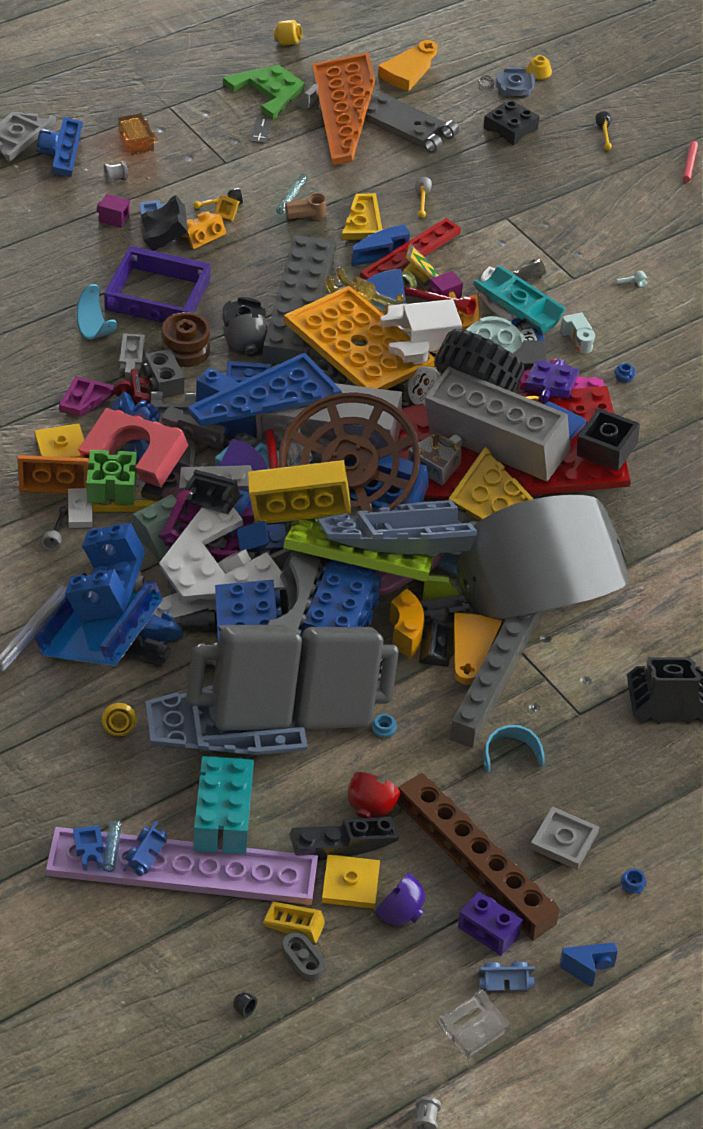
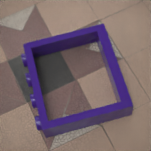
[104,246,211,323]

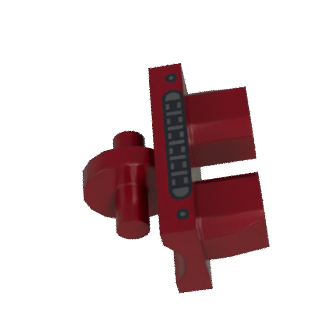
[113,369,151,406]

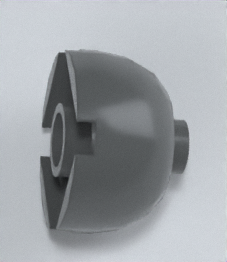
[223,314,268,355]

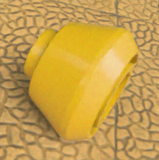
[526,55,552,80]
[102,703,136,736]

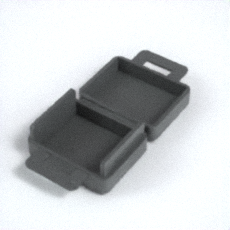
[186,625,399,730]

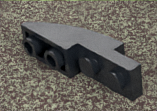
[289,817,399,861]

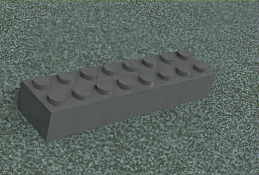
[263,235,335,366]

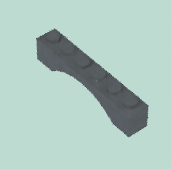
[267,550,321,635]

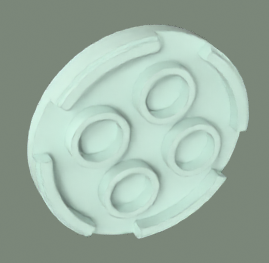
[465,316,526,353]

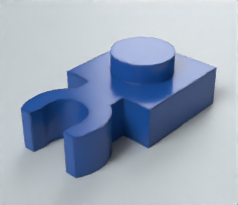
[73,825,103,871]

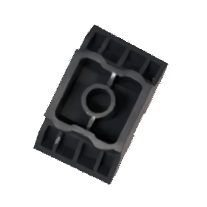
[626,657,703,725]

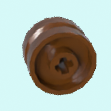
[162,312,210,367]

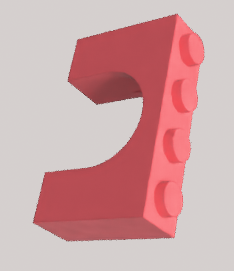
[78,408,189,487]

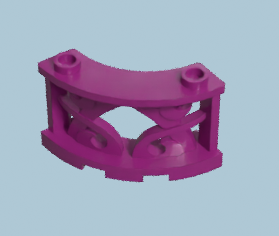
[158,489,271,563]

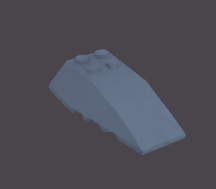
[317,500,477,556]
[145,682,308,755]

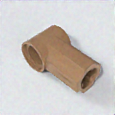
[285,193,326,221]

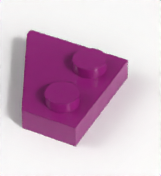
[59,376,115,417]

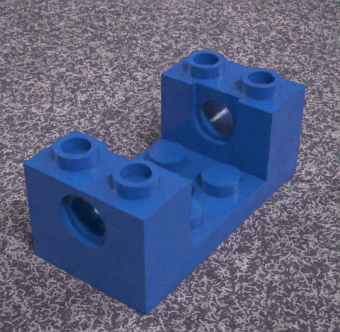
[65,523,146,622]

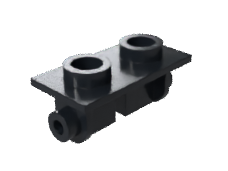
[419,594,470,625]
[124,635,171,667]

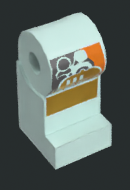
[560,312,595,354]

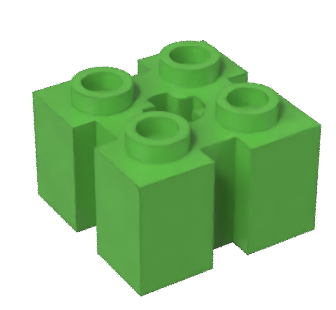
[86,450,137,505]

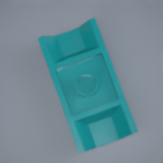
[473,265,566,334]

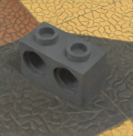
[142,349,184,398]

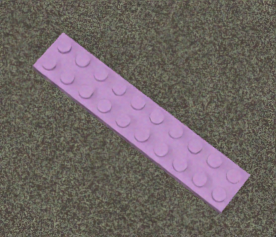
[46,827,318,905]

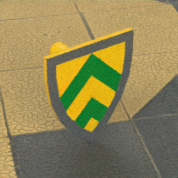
[402,244,440,283]

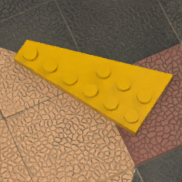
[449,447,533,521]

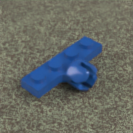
[36,117,83,177]
[110,392,160,464]

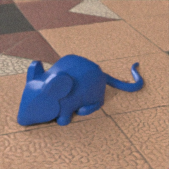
[138,612,184,645]

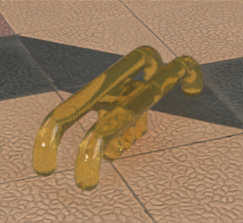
[325,267,405,315]

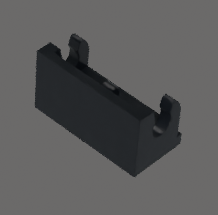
[185,469,241,514]

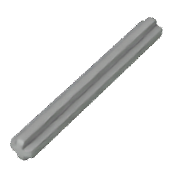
[0,585,67,671]

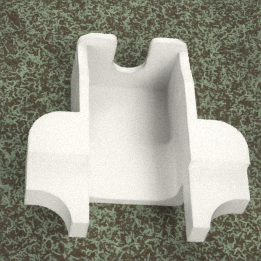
[380,299,462,365]

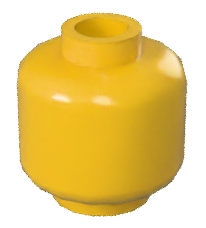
[273,20,303,46]

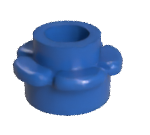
[614,363,636,383]
[620,869,647,894]

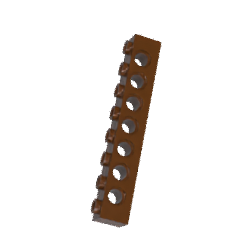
[397,773,560,941]

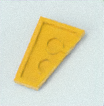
[341,193,382,240]

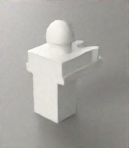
[217,549,251,574]

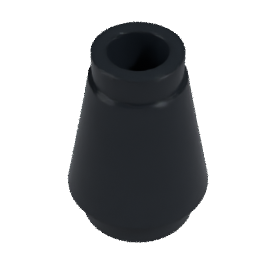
[181,608,217,632]

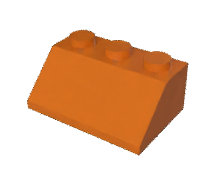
[17,455,89,494]

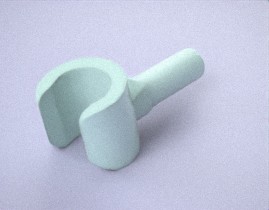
[617,271,648,287]

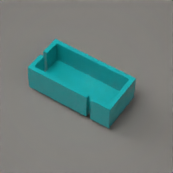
[193,756,254,854]

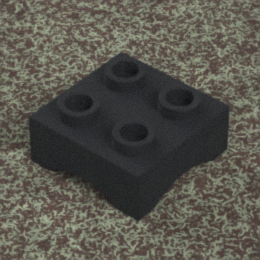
[483,99,540,145]
[141,195,188,251]

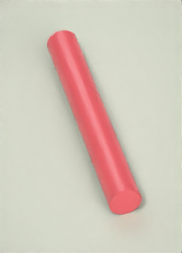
[683,141,698,183]

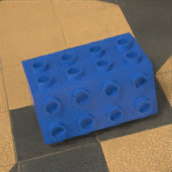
[300,559,382,638]
[215,579,282,642]

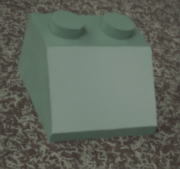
[133,494,188,561]

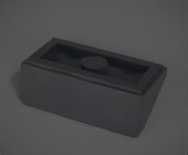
[419,618,453,667]

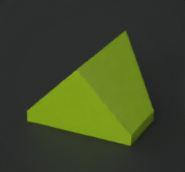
[422,574,459,601]

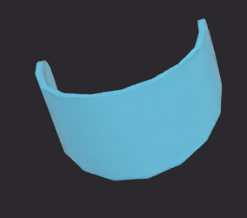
[77,284,118,340]
[482,725,545,774]

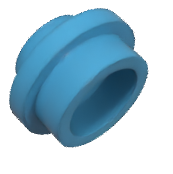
[372,714,397,738]

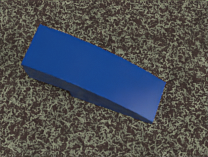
[351,224,410,266]

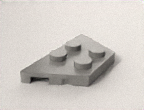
[0,112,56,162]

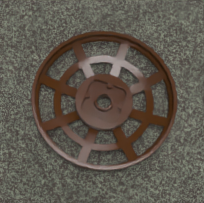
[279,392,420,519]

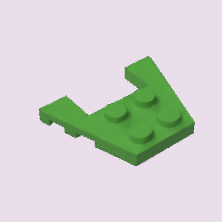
[223,65,304,120]

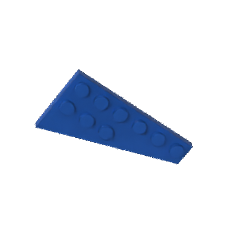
[188,353,342,426]

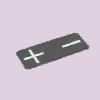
[251,117,272,142]

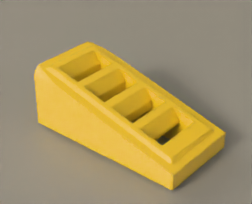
[263,901,325,943]

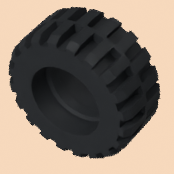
[434,329,524,392]

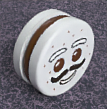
[408,366,442,406]

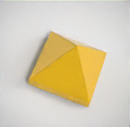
[214,195,240,221]

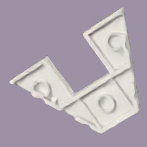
[159,507,286,602]

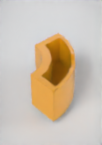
[389,589,424,659]

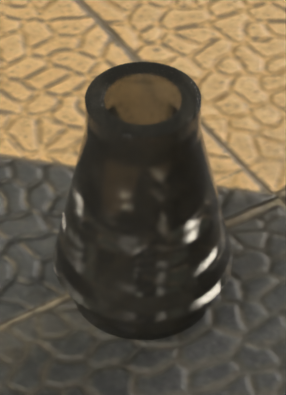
[513,259,546,281]

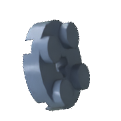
[496,67,535,97]

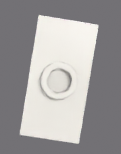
[68,488,92,528]

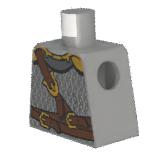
[408,433,463,486]

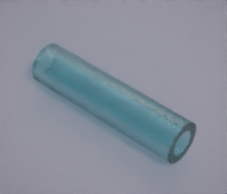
[102,821,122,872]

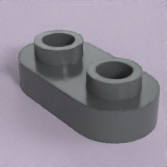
[282,932,325,981]

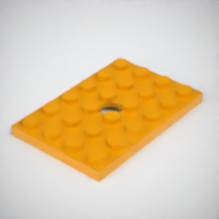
[283,286,435,390]

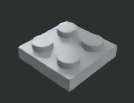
[530,806,600,870]

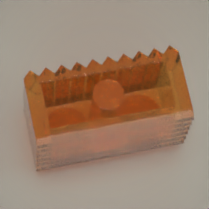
[118,113,156,155]

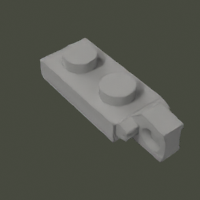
[120,334,145,381]

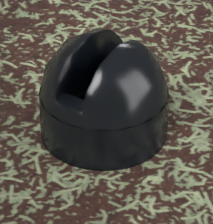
[233,992,257,1017]

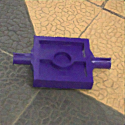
[525,358,579,403]

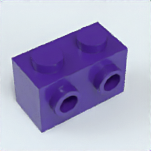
[458,892,523,956]

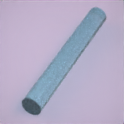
[276,173,308,215]

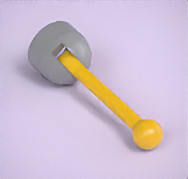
[415,177,432,218]

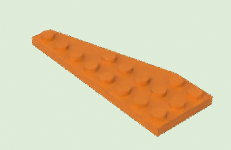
[312,52,375,165]

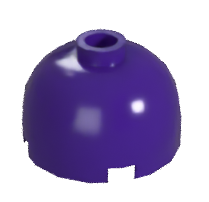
[374,873,425,926]

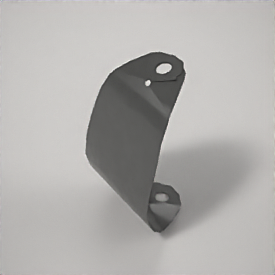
[457,495,629,619]

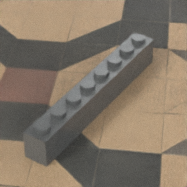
[450,611,544,748]

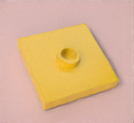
[35,423,84,458]
[322,855,380,909]

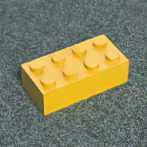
[248,460,351,524]

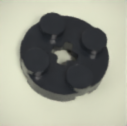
[222,297,266,328]

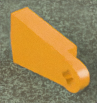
[378,40,438,92]
[453,612,502,685]

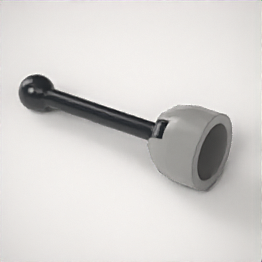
[41,506,68,551]

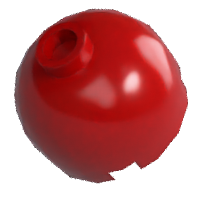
[347,772,400,818]

